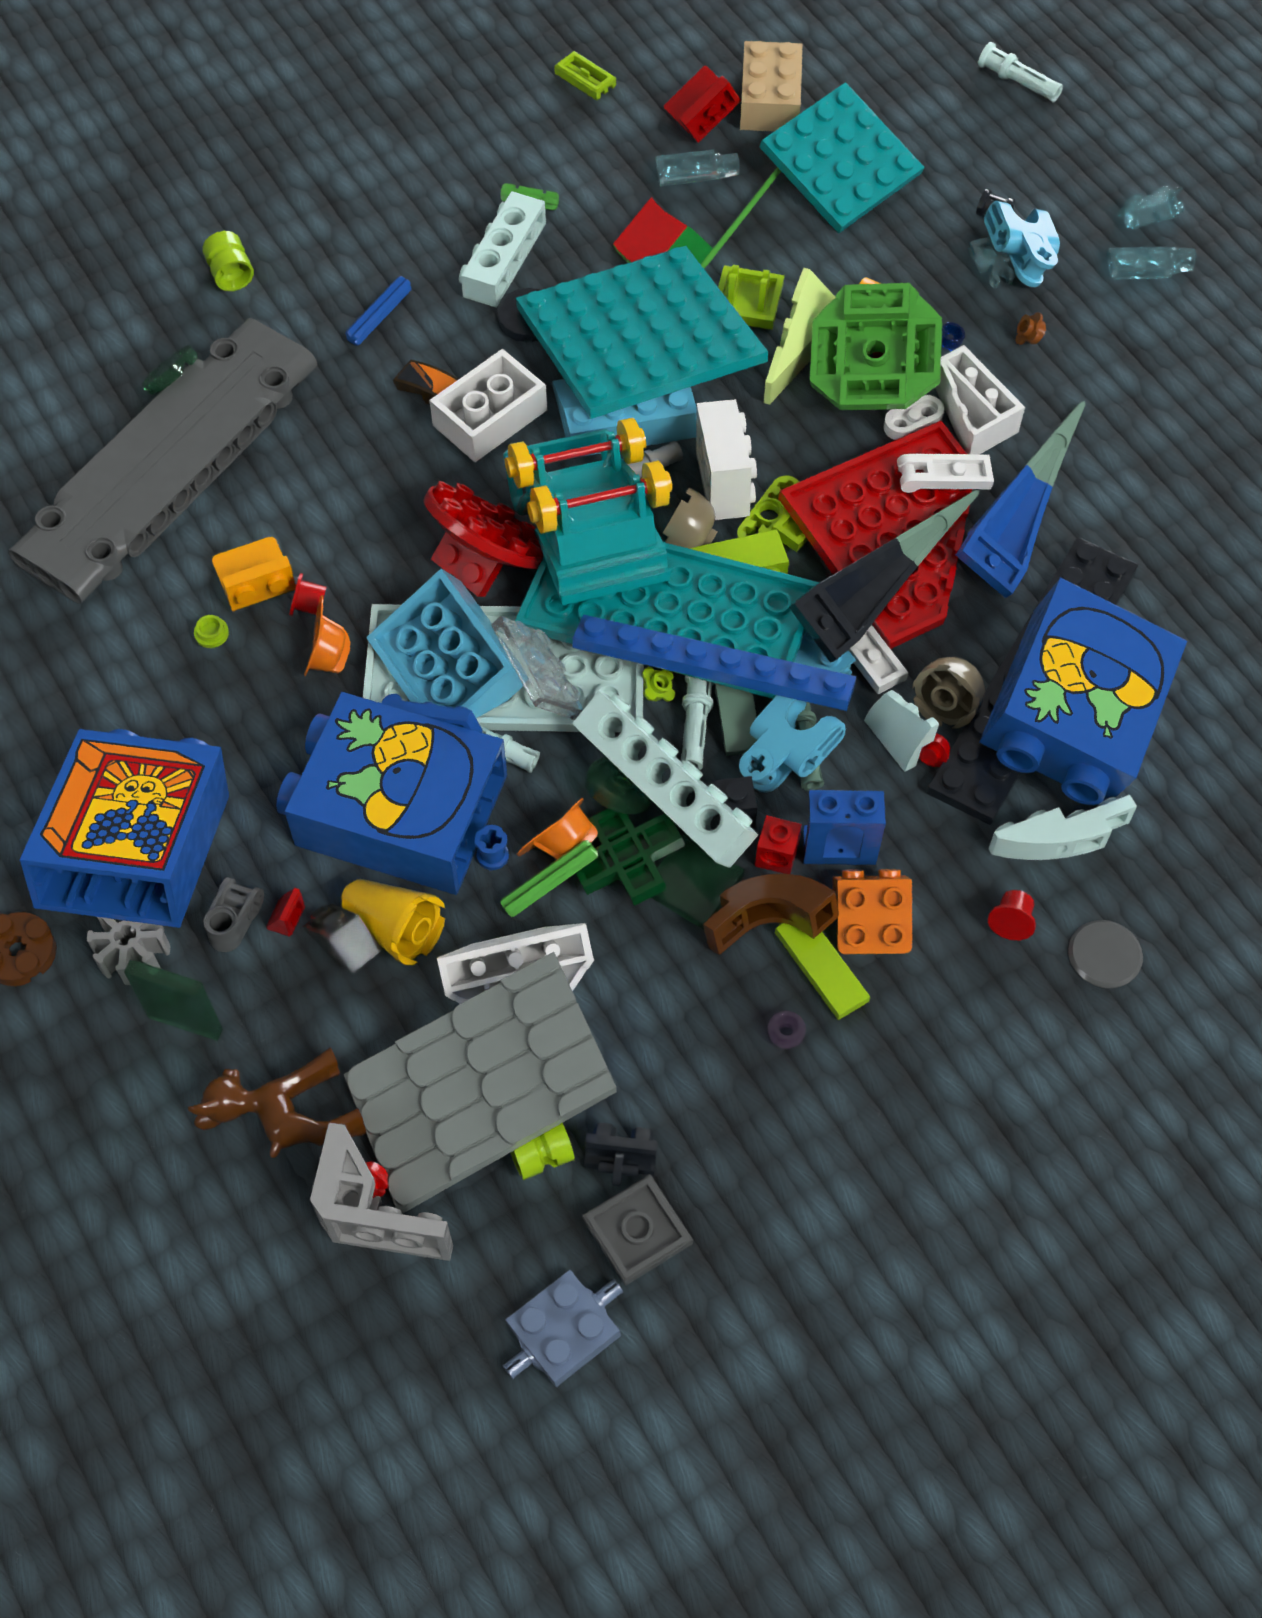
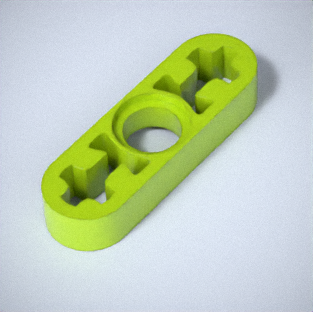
[737,476,799,538]

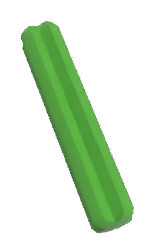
[500,840,598,917]

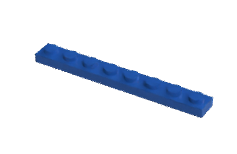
[572,614,856,711]

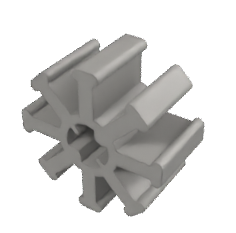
[87,917,170,985]

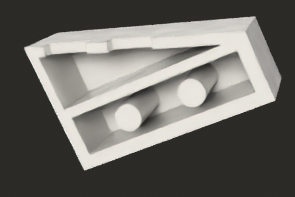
[935,345,1025,454]

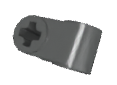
[203,877,264,952]

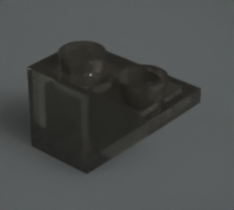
[303,903,382,973]

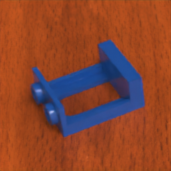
[802,790,886,865]

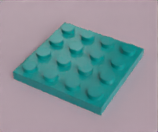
[759,82,925,234]

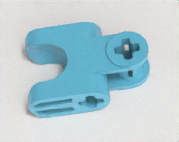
[984,201,1060,287]
[739,695,846,793]

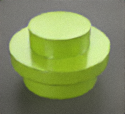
[194,615,229,648]

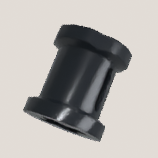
[976,189,1015,216]

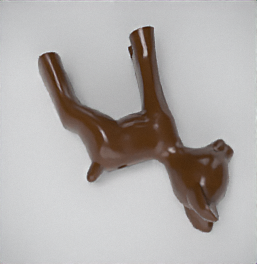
[187,1047,367,1158]

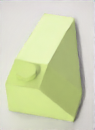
[764,268,836,405]

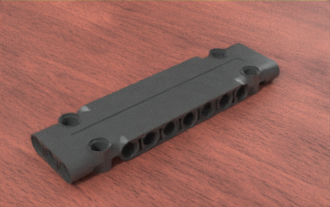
[8,318,317,604]

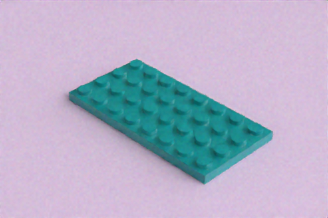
[515,542,820,699]

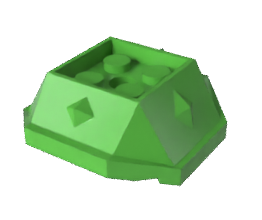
[810,283,942,410]

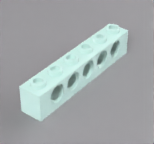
[572,691,758,868]

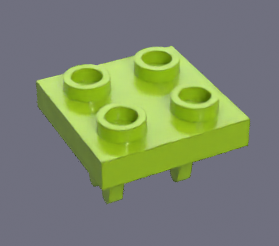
[718,265,784,330]

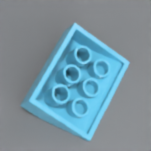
[552,379,697,459]
[366,569,532,718]

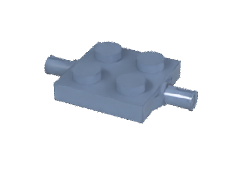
[502,1270,623,1387]

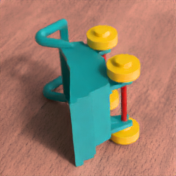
[503,417,672,606]

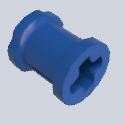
[475,825,509,870]

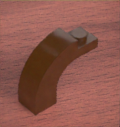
[703,873,839,955]

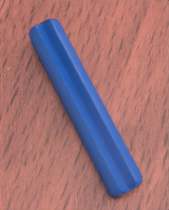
[345,276,411,346]

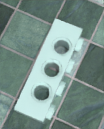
[459,191,546,308]

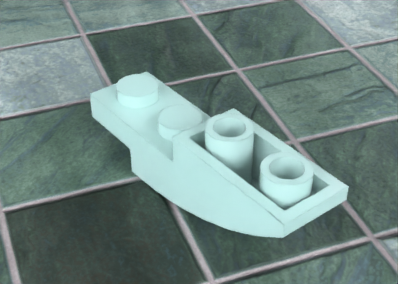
[988,795,1137,860]

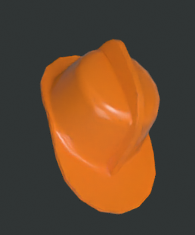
[304,596,351,677]
[517,798,598,859]

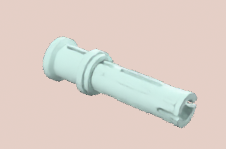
[978,42,1063,102]
[681,675,715,770]

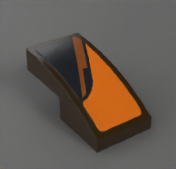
[393,360,459,405]

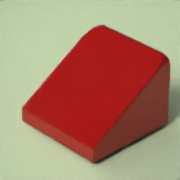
[266,888,305,937]

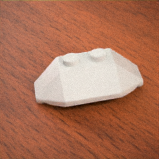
[437,923,594,1004]

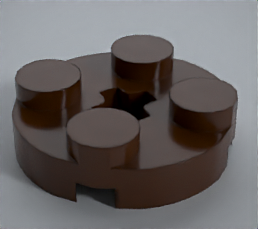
[0,912,57,986]

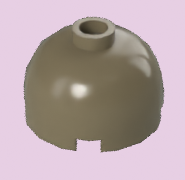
[662,487,718,549]
[912,657,985,728]

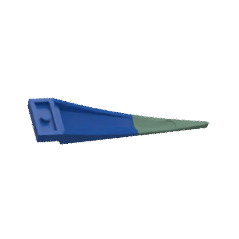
[956,401,1085,598]

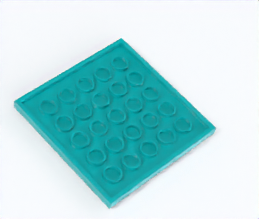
[516,246,768,419]

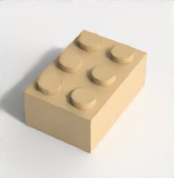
[740,41,802,131]

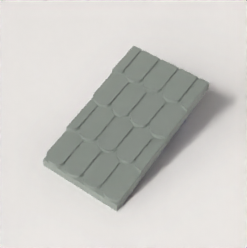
[344,952,617,1214]

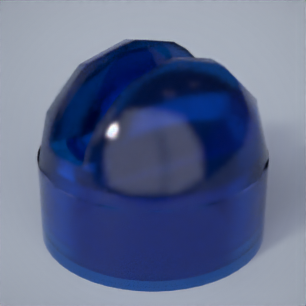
[942,322,965,351]

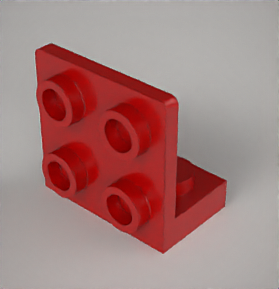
[664,66,741,143]

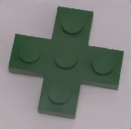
[576,802,685,906]

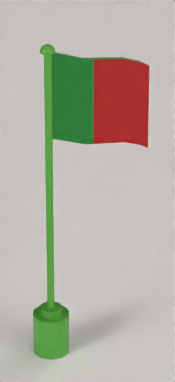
[613,167,781,269]

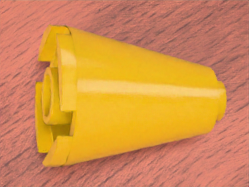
[341,879,445,965]

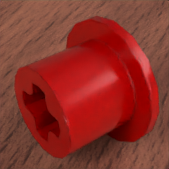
[289,572,327,616]
[987,890,1036,941]

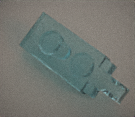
[655,149,740,187]
[1107,247,1197,279]

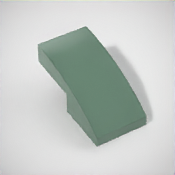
[715,683,757,756]

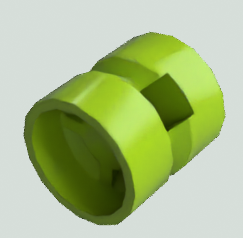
[202,231,254,291]
[510,1123,575,1180]

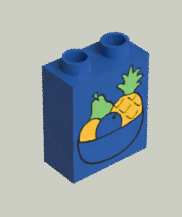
[979,577,1187,805]
[276,692,507,895]

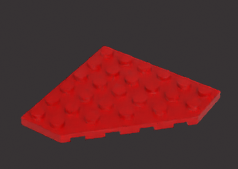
[778,421,972,649]

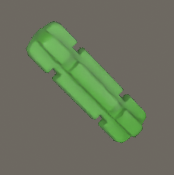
[500,183,559,211]

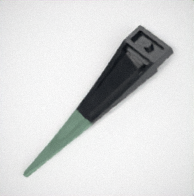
[789,490,979,663]

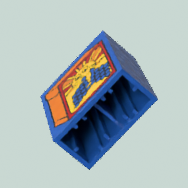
[20,729,229,928]

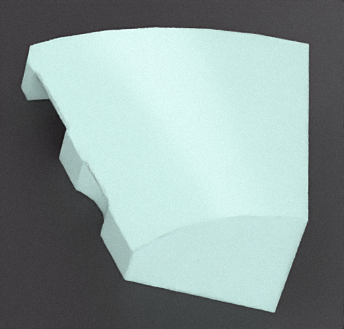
[864,690,939,772]

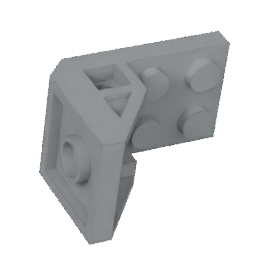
[310,1123,453,1261]

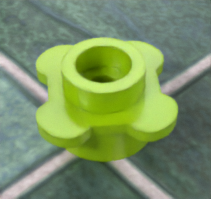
[642,667,675,702]

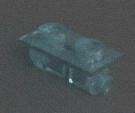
[1117,186,1184,229]

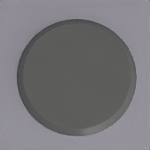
[1068,920,1143,988]

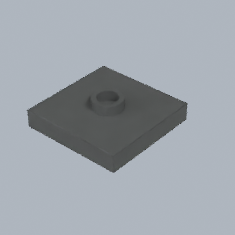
[582,1174,693,1286]

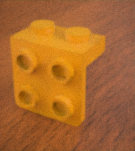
[212,537,296,611]

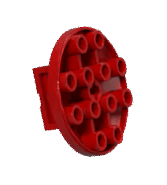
[424,481,544,597]

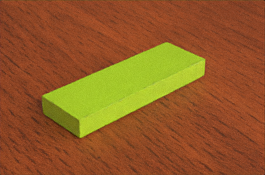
[775,923,870,1020]

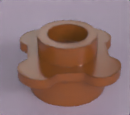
[1016,312,1046,345]

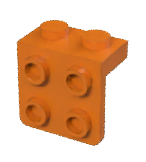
[833,869,912,954]

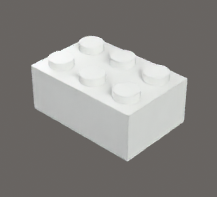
[429,349,547,462]
[696,399,757,520]

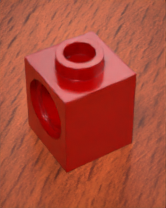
[755,815,802,874]

